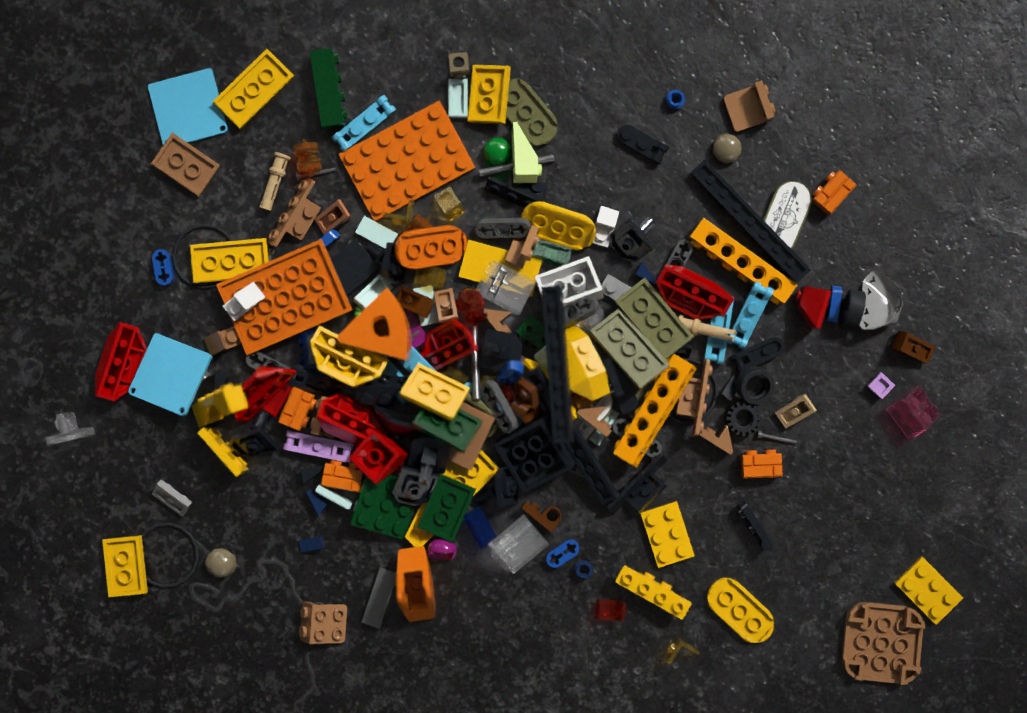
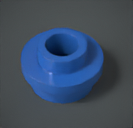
[666,90,685,109]

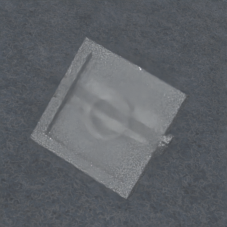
[45,412,95,445]

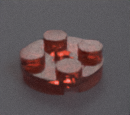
[455,287,487,326]

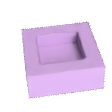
[867,372,895,399]

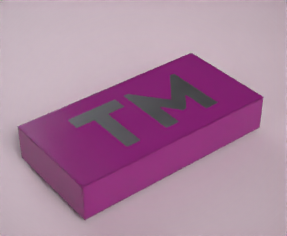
[404,309,427,349]

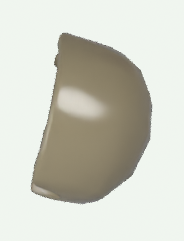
[713,133,742,164]
[205,548,237,578]

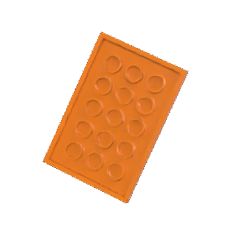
[339,100,476,222]
[216,239,353,355]

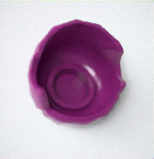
[427,538,457,560]

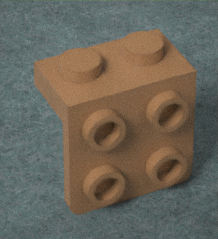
[724,80,776,132]
[299,602,347,644]

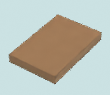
[151,133,221,197]
[448,402,495,470]

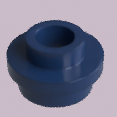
[574,560,593,580]

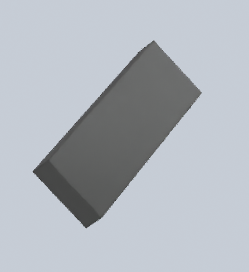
[361,567,397,629]

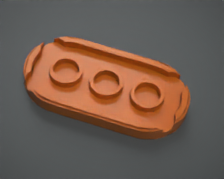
[394,225,468,269]

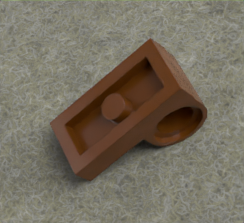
[396,286,435,318]
[890,331,935,364]
[510,378,540,423]
[521,501,562,533]

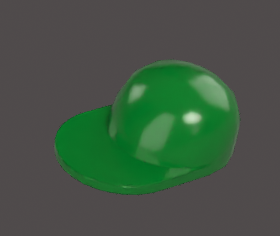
[483,138,513,181]

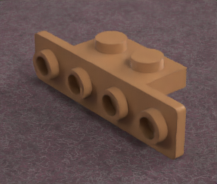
[268,178,321,247]
[676,359,713,437]

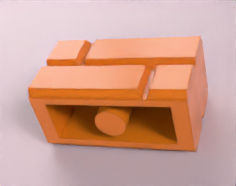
[812,170,856,215]
[278,386,318,431]
[740,449,783,478]
[321,460,364,493]

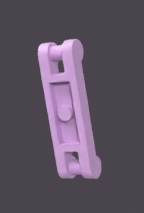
[283,430,354,463]

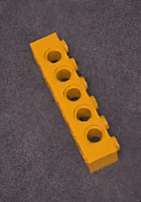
[688,218,797,305]
[613,354,697,467]

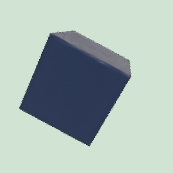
[635,262,657,286]
[306,490,328,516]
[299,535,325,553]

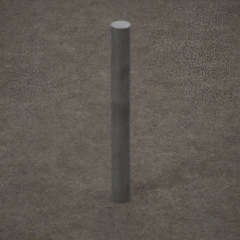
[479,154,555,177]
[470,326,480,401]

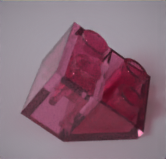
[886,384,941,440]

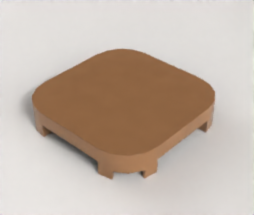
[842,602,925,685]

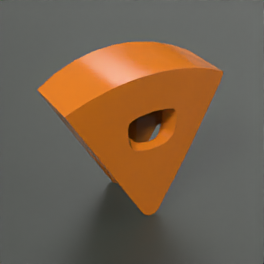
[337,288,412,362]
[397,546,435,622]

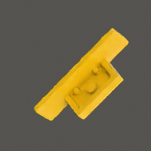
[615,565,691,619]

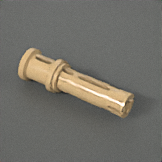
[259,152,291,211]
[679,315,736,342]

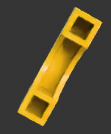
[191,384,248,427]

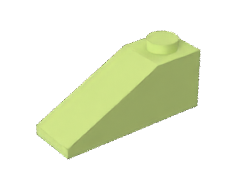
[511,122,542,183]

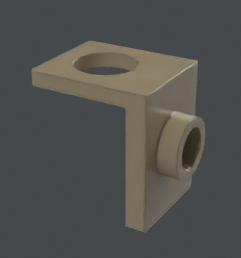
[448,52,470,79]

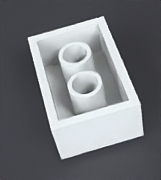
[535,256,604,310]

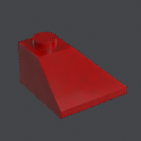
[795,286,831,330]
[349,429,408,484]

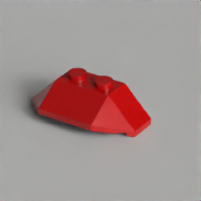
[656,265,734,320]
[420,318,478,371]
[95,322,147,401]
[233,366,297,422]
[316,393,388,446]

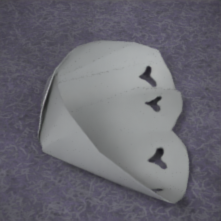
[859,270,903,330]

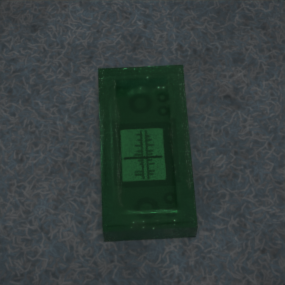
[532,239,573,266]

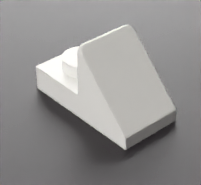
[593,206,619,248]
[223,282,265,321]

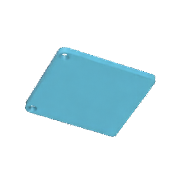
[148,68,228,145]
[128,333,212,416]

